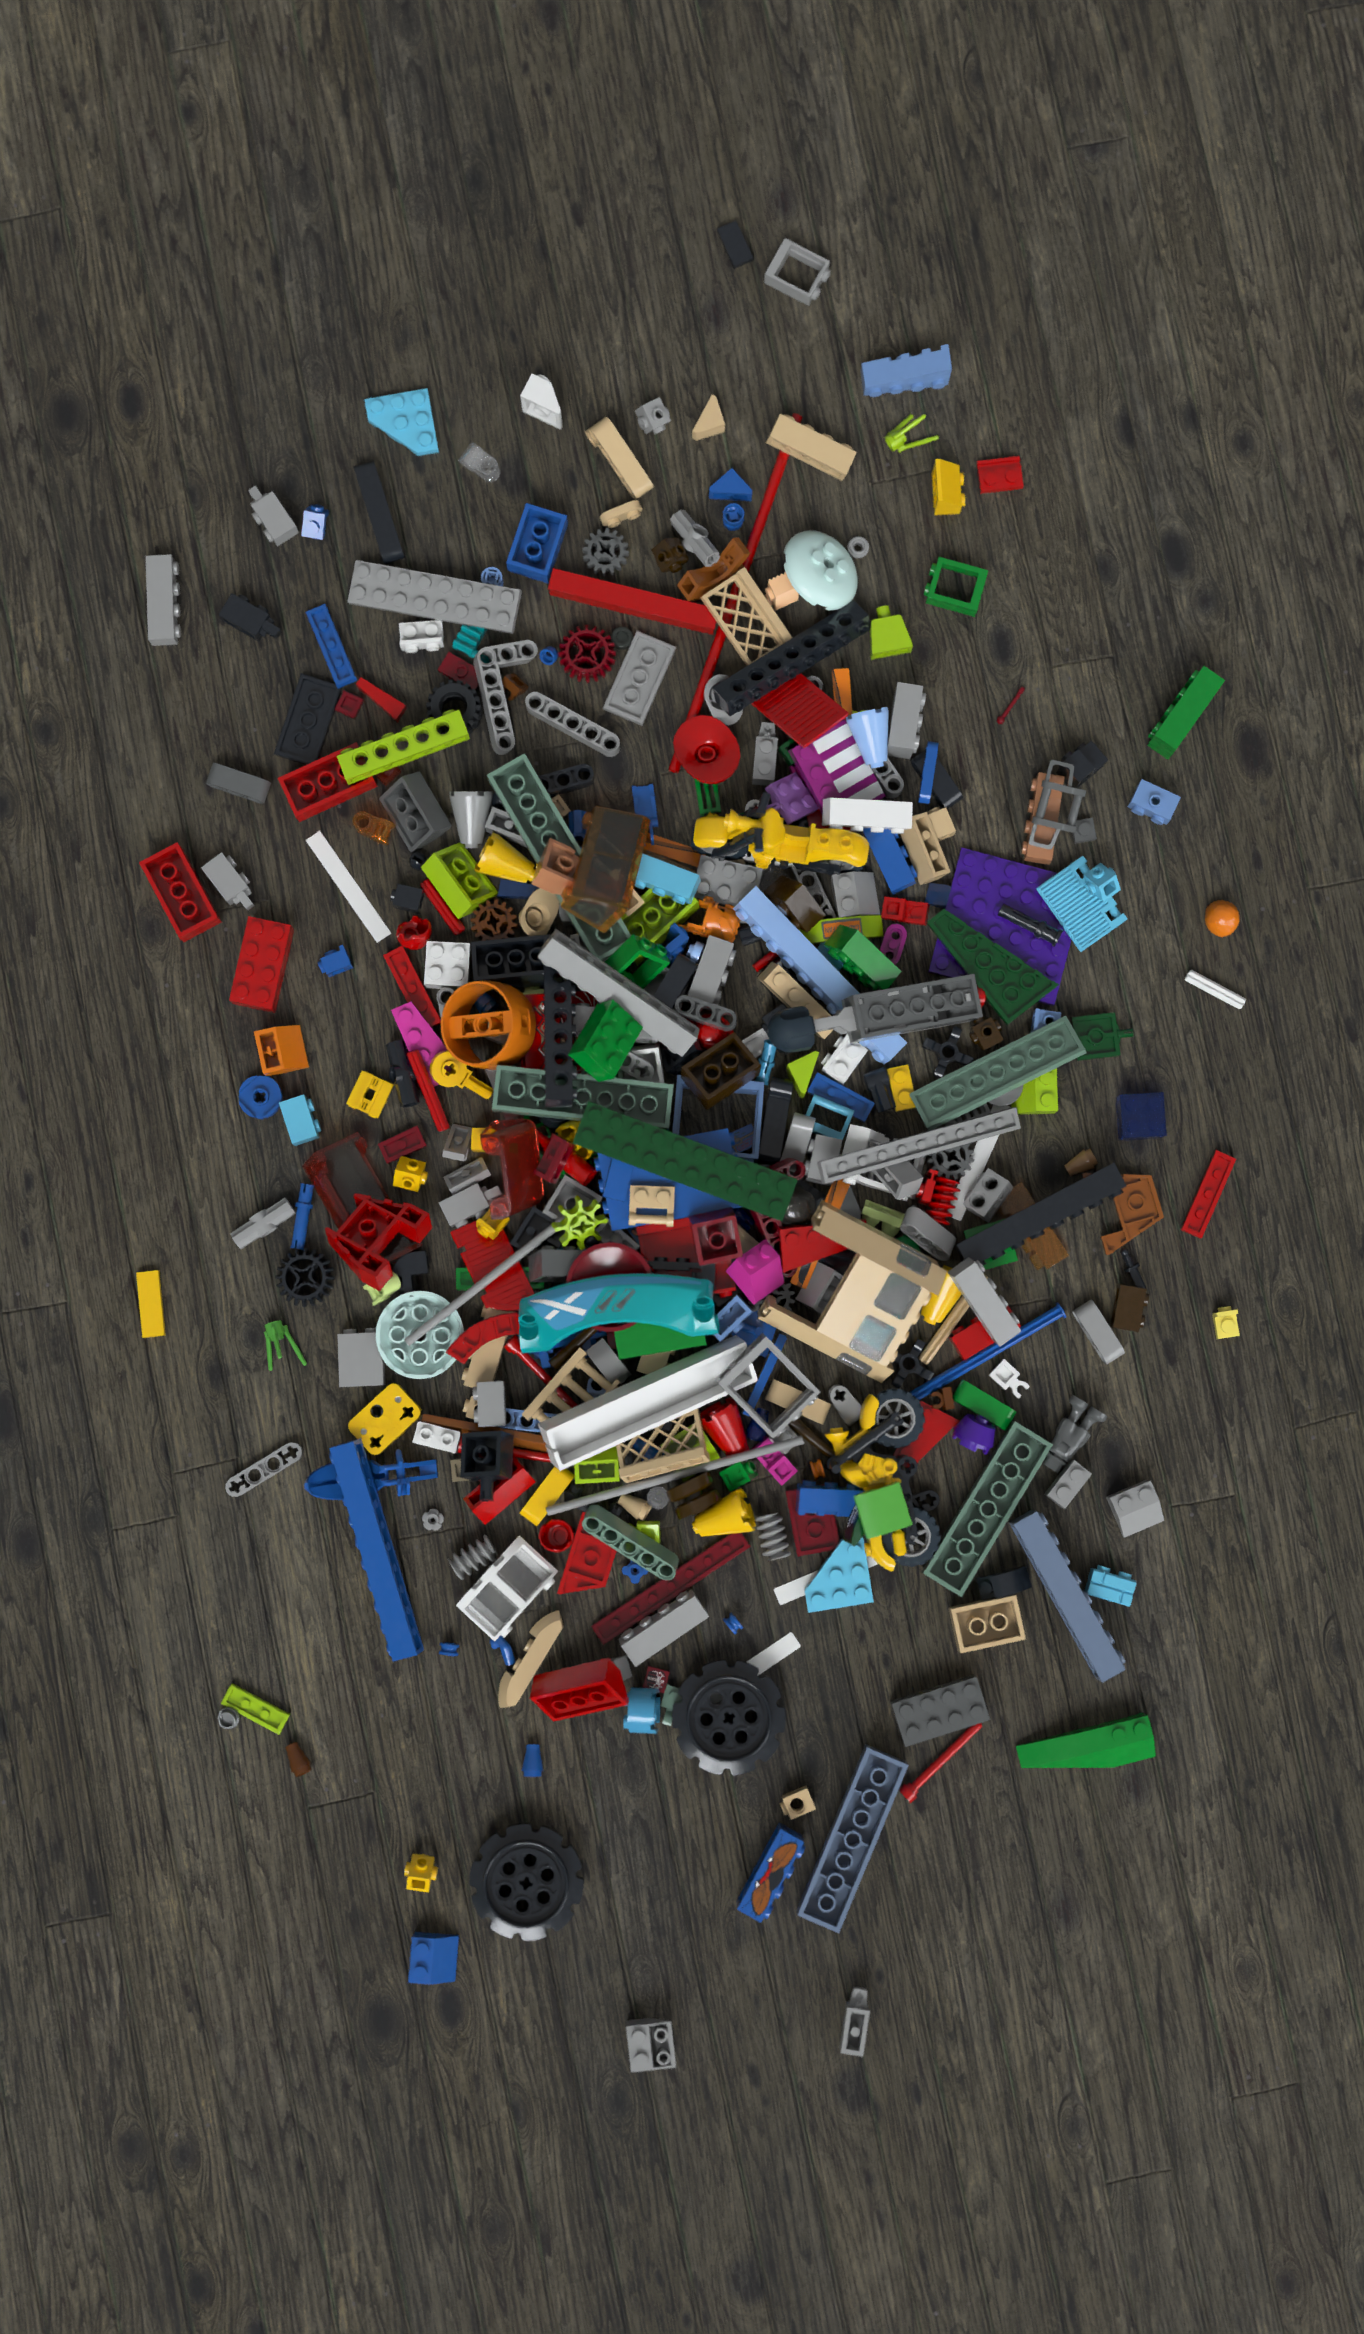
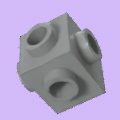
[635,397,671,434]

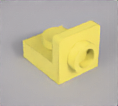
[1212,1306,1240,1339]

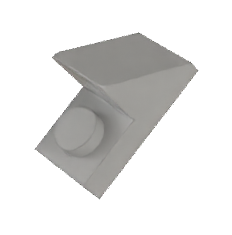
[442,1124,472,1161]

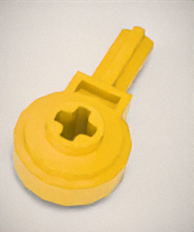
[430,1050,493,1099]

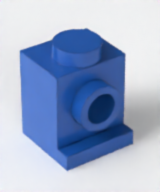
[318,945,353,978]

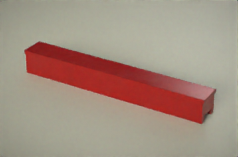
[548,568,719,635]

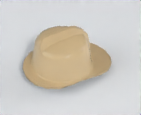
[519,888,559,936]

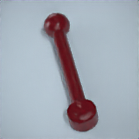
[996,686,1026,724]

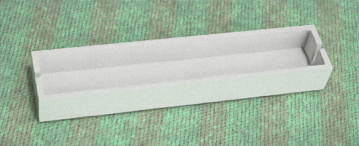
[538,1335,758,1471]

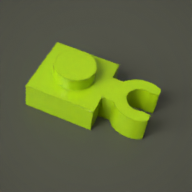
[628,1521,661,1544]

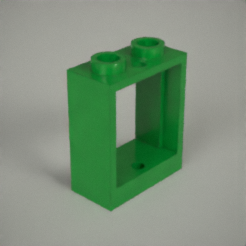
[924,557,988,617]
[604,934,670,989]

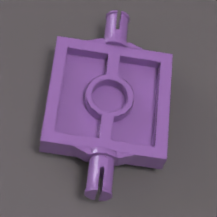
[765,772,819,825]

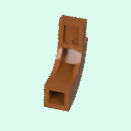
[677,537,750,601]

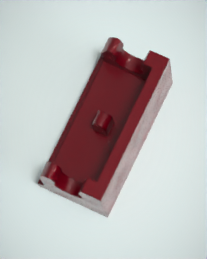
[533,1133,576,1184]

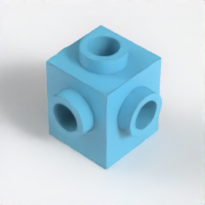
[1084,863,1121,902]

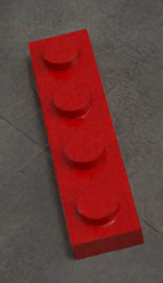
[383,946,441,1028]
[1180,1150,1236,1239]

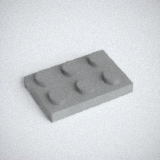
[694,855,764,907]

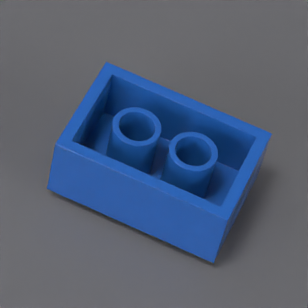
[506,503,568,583]

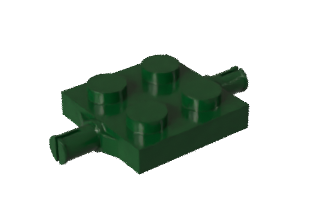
[1071,1012,1133,1061]

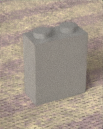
[338,1328,386,1387]

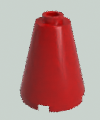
[700,1398,749,1456]

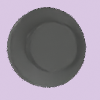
[218,1707,240,1729]

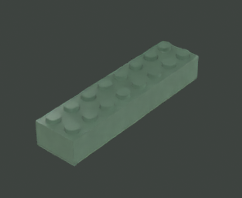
[492,1065,674,1131]
[921,1421,1053,1597]

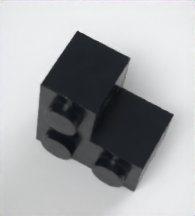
[1056,740,1108,788]
[510,1206,565,1256]

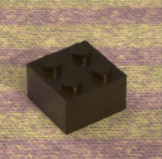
[764,875,826,933]

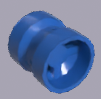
[723,503,744,531]

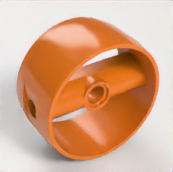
[441,980,536,1070]

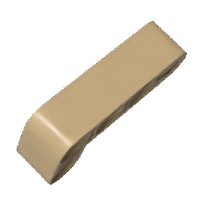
[585,417,653,500]

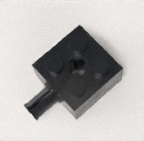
[460,1431,514,1502]

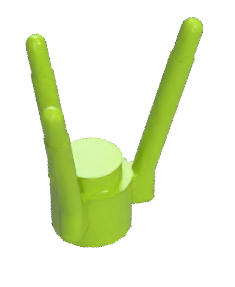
[884,414,939,453]

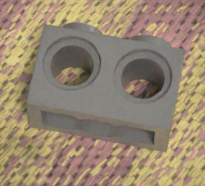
[963,1168,1013,1223]

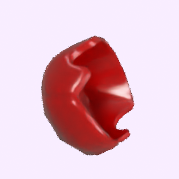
[538,1519,574,1553]

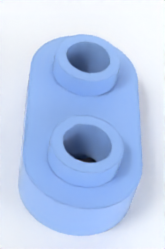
[686,941,706,964]

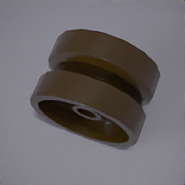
[666,1471,722,1520]

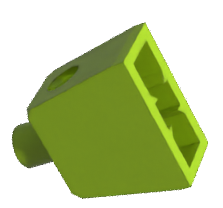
[870,606,913,660]

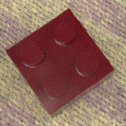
[688,1207,743,1266]

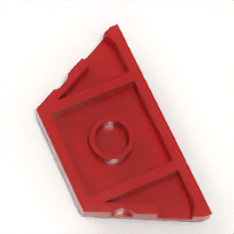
[557,1511,616,1594]

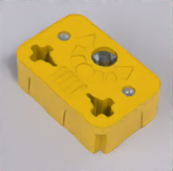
[348,1384,422,1455]

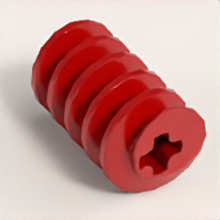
[925,1177,961,1225]

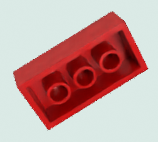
[278,742,377,822]
[139,842,222,942]
[229,916,294,1013]

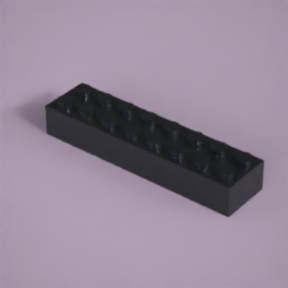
[954,1163,1127,1266]

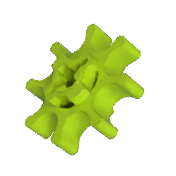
[551,1195,608,1250]

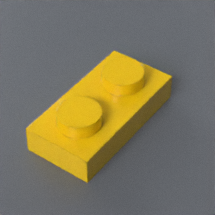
[886,1065,916,1112]

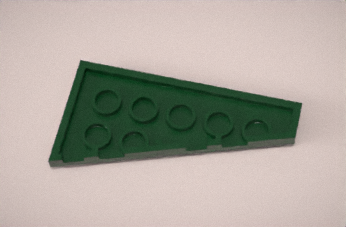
[926,909,1059,1025]

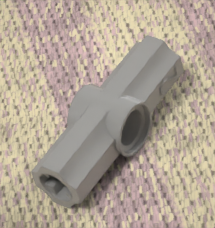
[670,510,720,567]
[230,1198,296,1249]

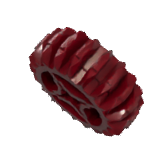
[558,624,616,683]

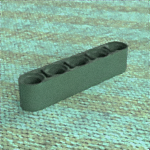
[582,1505,679,1580]

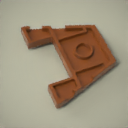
[1081,1173,1164,1256]

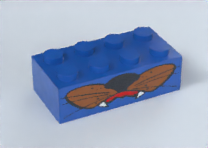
[736,1822,805,1923]

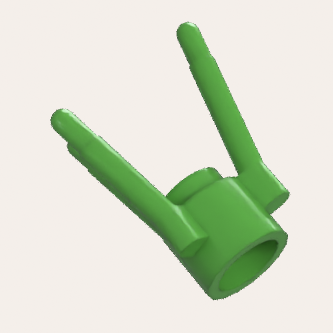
[264,1320,307,1371]

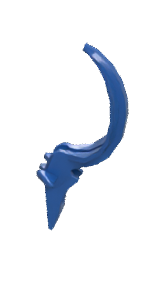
[304,1449,438,1500]

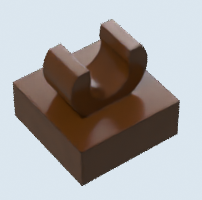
[502,673,529,701]
[930,1387,955,1410]

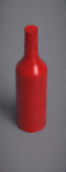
[525,1125,597,1186]

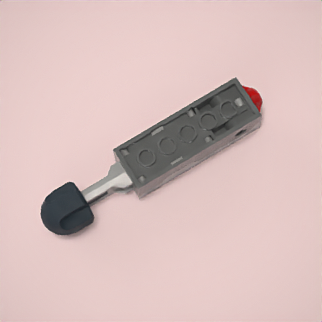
[768,974,986,1052]

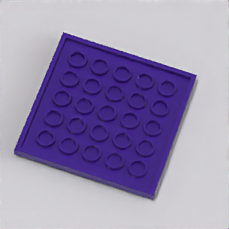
[928,848,1071,1006]

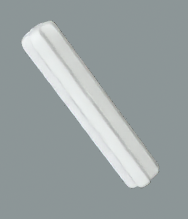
[1185,970,1246,1009]

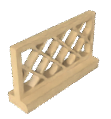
[701,567,792,666]
[616,1408,710,1483]

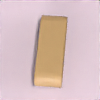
[765,1379,832,1425]

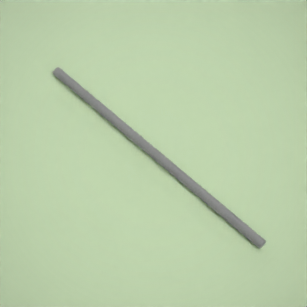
[546,1435,804,1516]

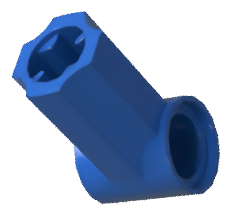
[569,810,589,850]

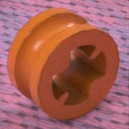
[809,1459,826,1481]

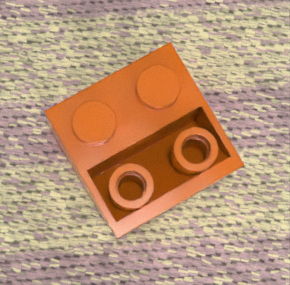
[254,1025,309,1077]

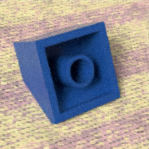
[408,1932,459,1985]

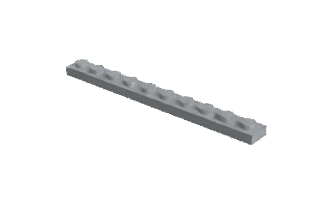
[817,1107,1021,1184]

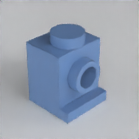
[1030,1008,1061,1033]

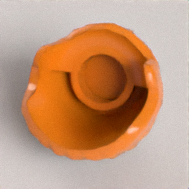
[1205,900,1240,937]

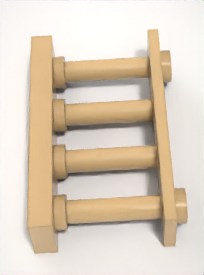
[521,1348,620,1422]

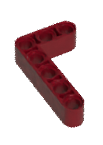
[750,1158,806,1277]

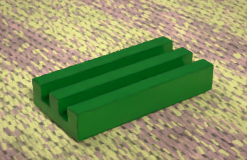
[694,778,721,816]

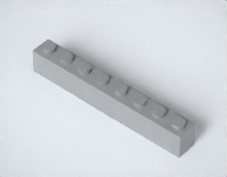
[538,929,700,1057]

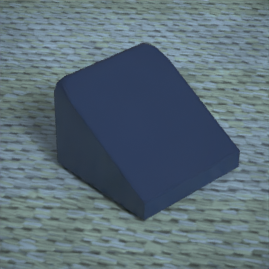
[924,883,952,909]

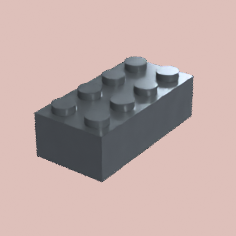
[890,1674,990,1747]

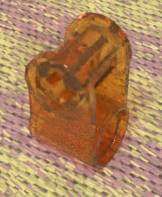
[353,811,396,845]

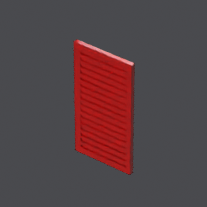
[751,673,849,748]

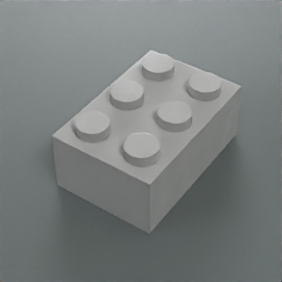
[887,682,926,759]
[687,935,736,1011]

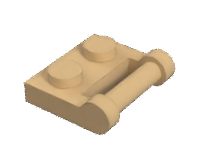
[629,1185,675,1227]

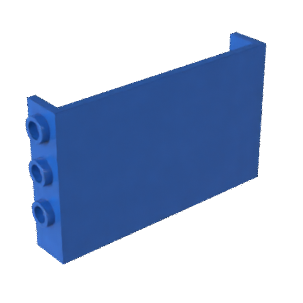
[594,1128,742,1231]

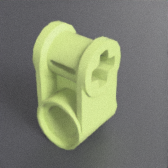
[363,1272,401,1306]

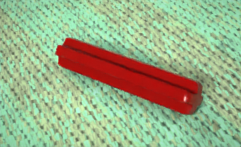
[420,879,465,935]

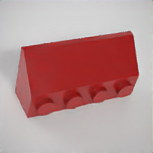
[530,1658,629,1722]

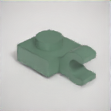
[660,1684,683,1726]

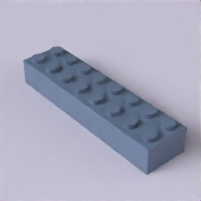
[1008,1510,1126,1683]
[796,1744,908,1933]

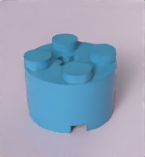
[623,1688,661,1734]

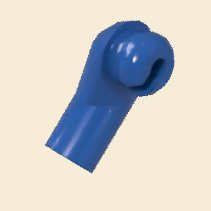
[490,1635,516,1666]

